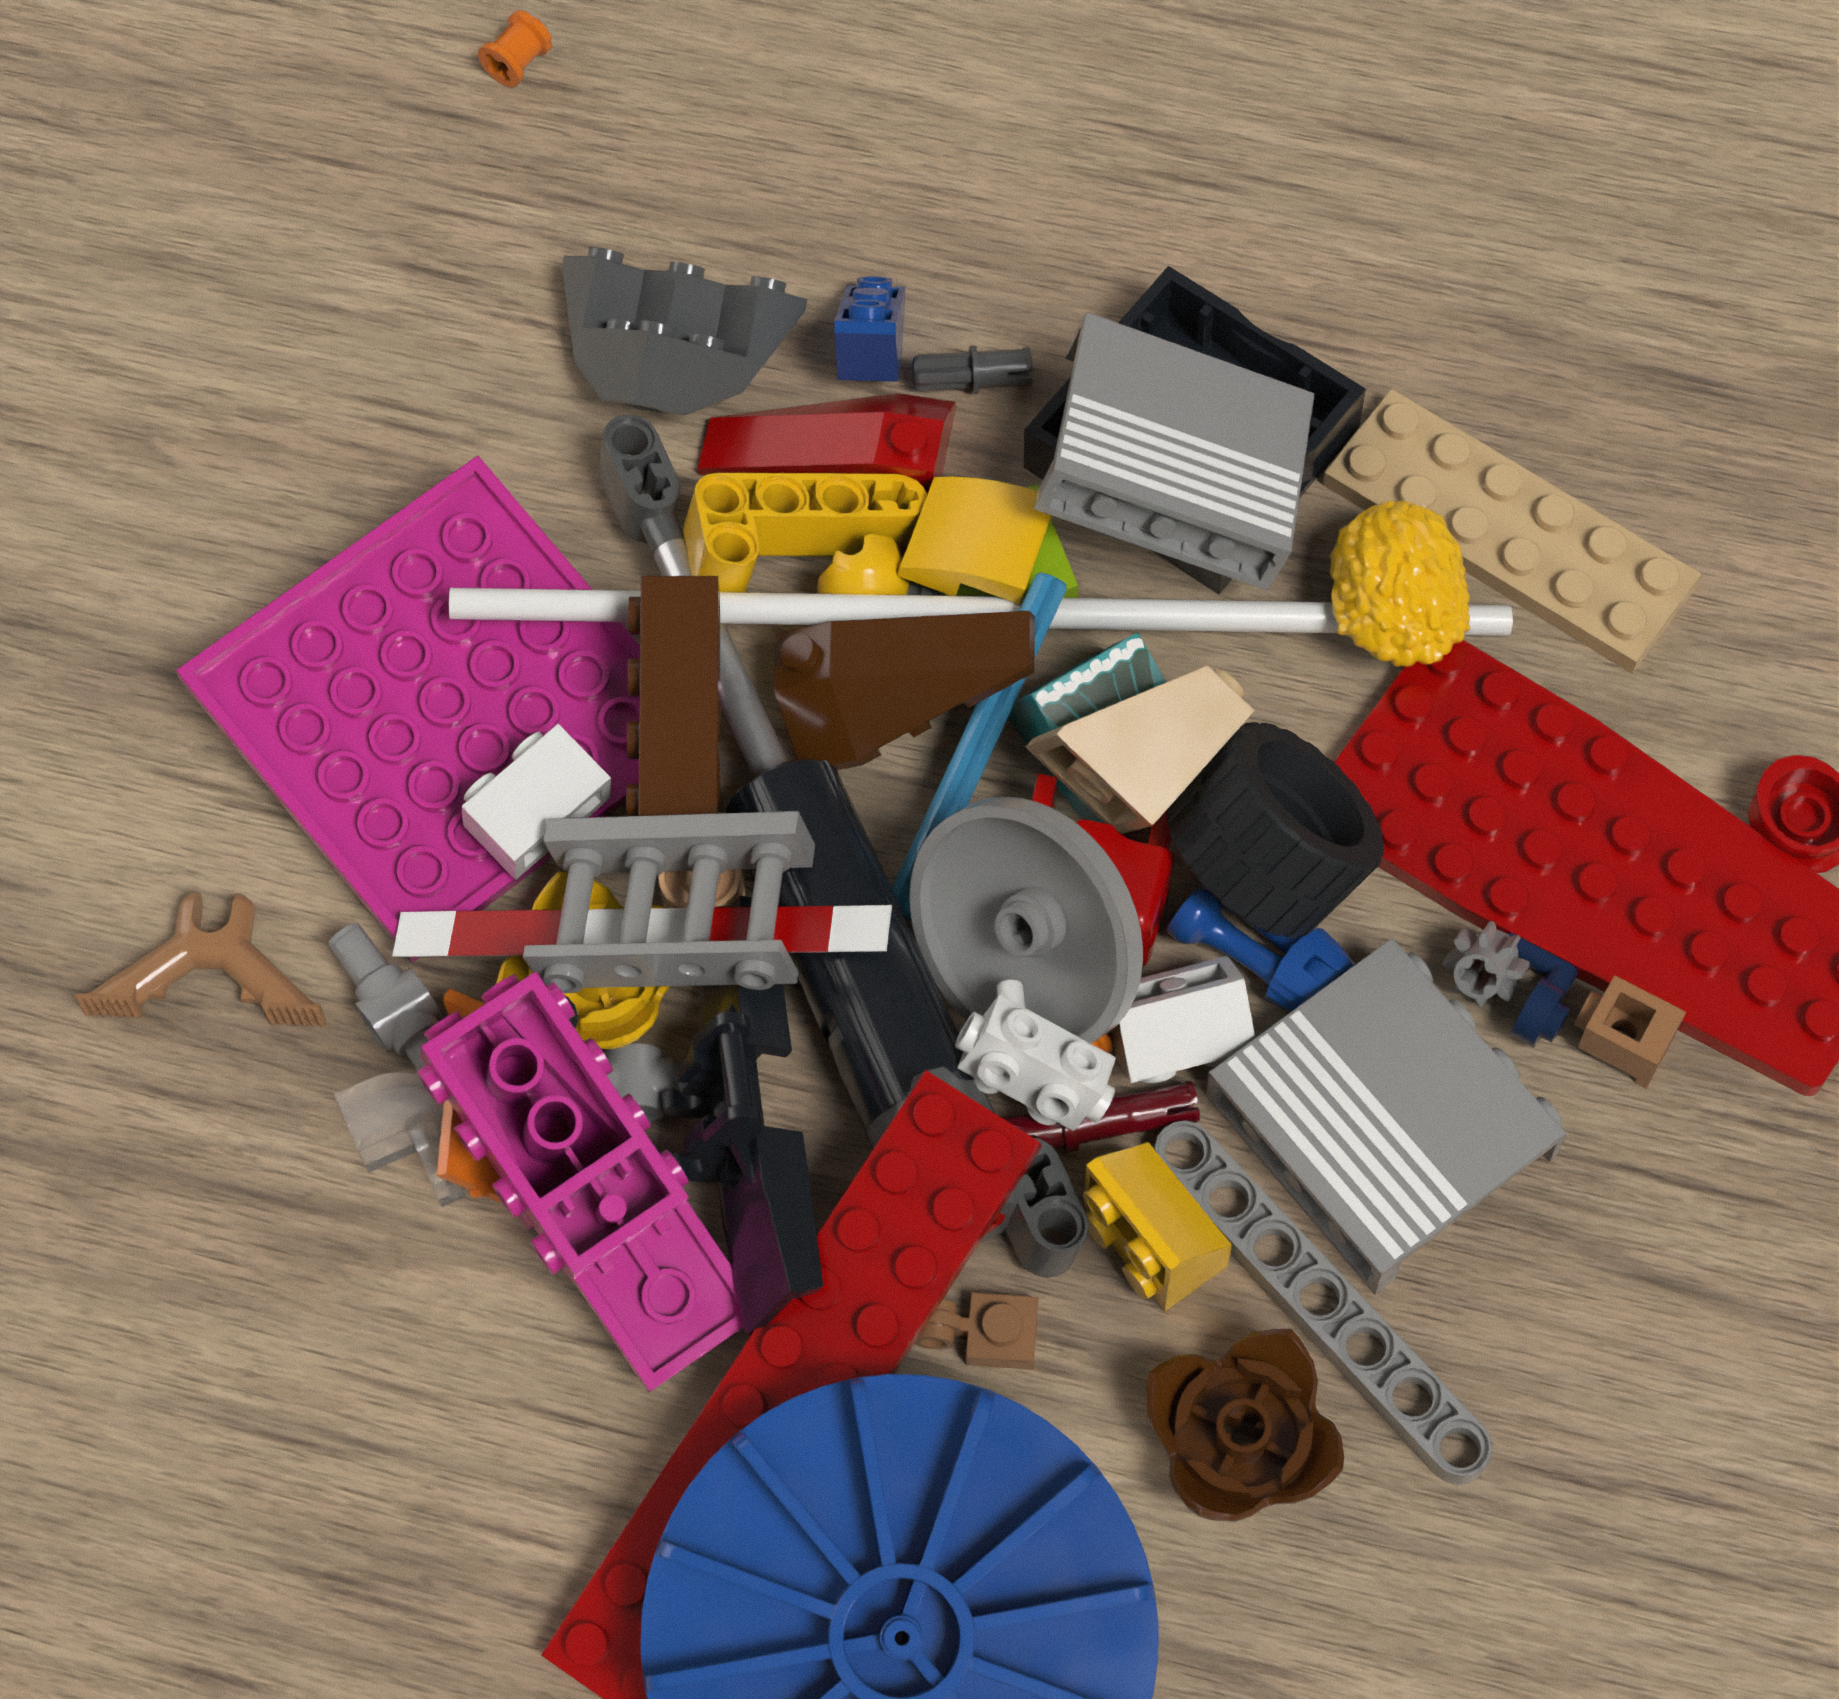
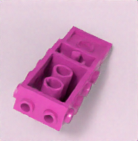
[416,971,744,1393]

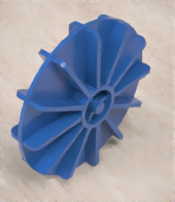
[640,1374,1159,1699]

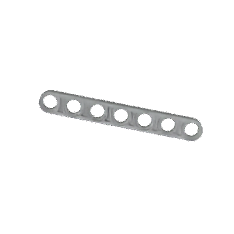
[1154,1121,1493,1485]

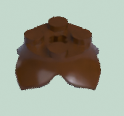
[1146,1329,1344,1522]

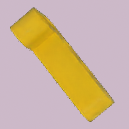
[683,473,927,593]

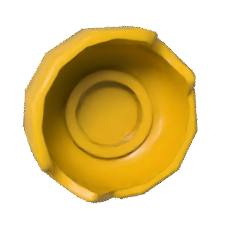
[816,534,909,595]

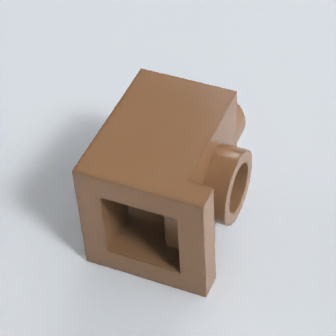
[1574,975,1686,1089]

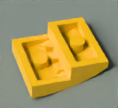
[897,476,1052,605]

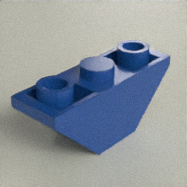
[834,276,905,382]

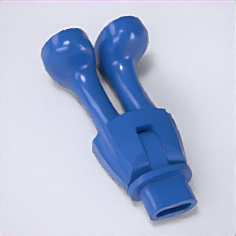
[1167,888,1356,1013]

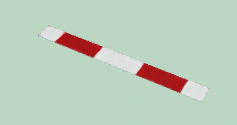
[392,905,892,957]

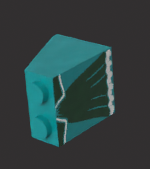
[1008,632,1166,824]

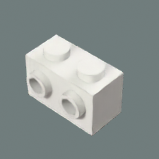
[462,724,611,880]
[1111,956,1255,1083]

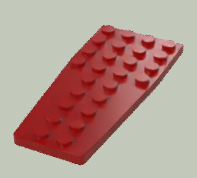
[1334,640,1839,1096]

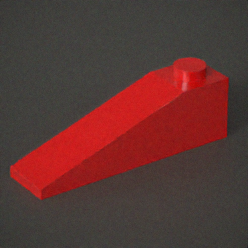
[698,393,956,495]

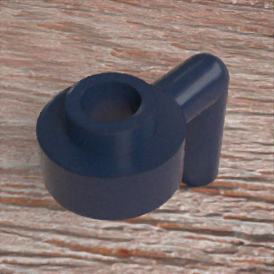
[1509,933,1578,1048]

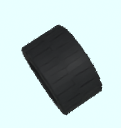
[1167,722,1384,938]

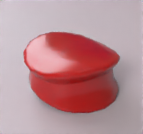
[1747,755,1839,873]

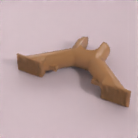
[75,892,327,1027]

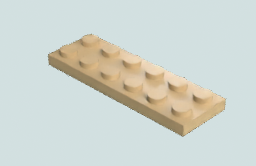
[1322,389,1702,673]

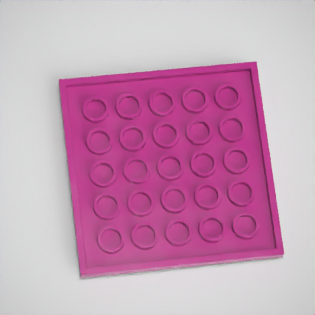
[176,455,640,963]

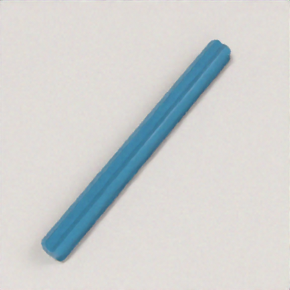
[892,572,1067,921]

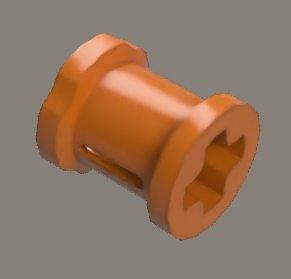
[478,10,552,87]

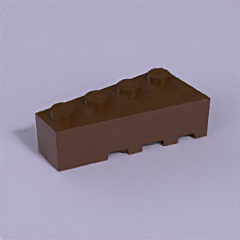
[626,576,721,817]

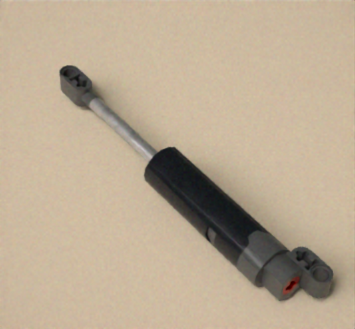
[598,415,1089,1278]

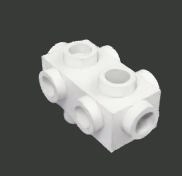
[955,979,1116,1131]

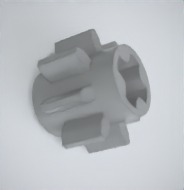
[1442,921,1530,1007]

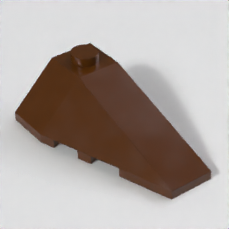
[773,611,1035,770]

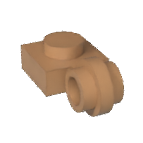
[914,1292,1039,1370]

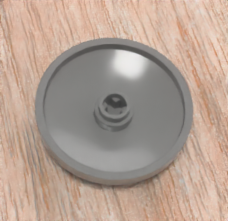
[910,797,1143,1044]

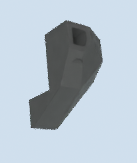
[562,247,807,416]

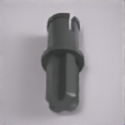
[912,345,1033,394]

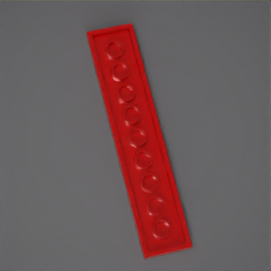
[541,1070,1042,1699]

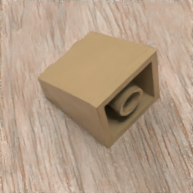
[1026,665,1255,834]

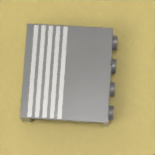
[1034,312,1314,591]
[1206,938,1567,1295]

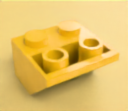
[1083,1142,1232,1312]

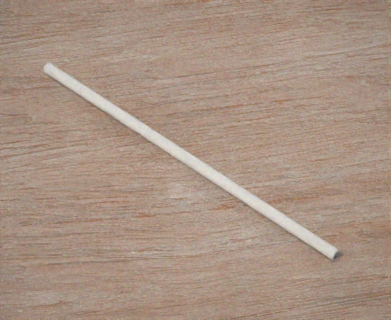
[449,588,1513,636]

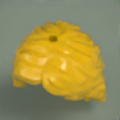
[1329,501,1470,667]

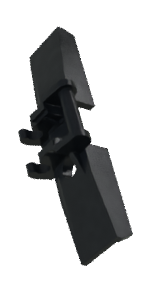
[662,895,824,1336]

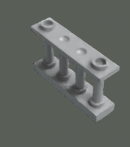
[523,811,815,993]

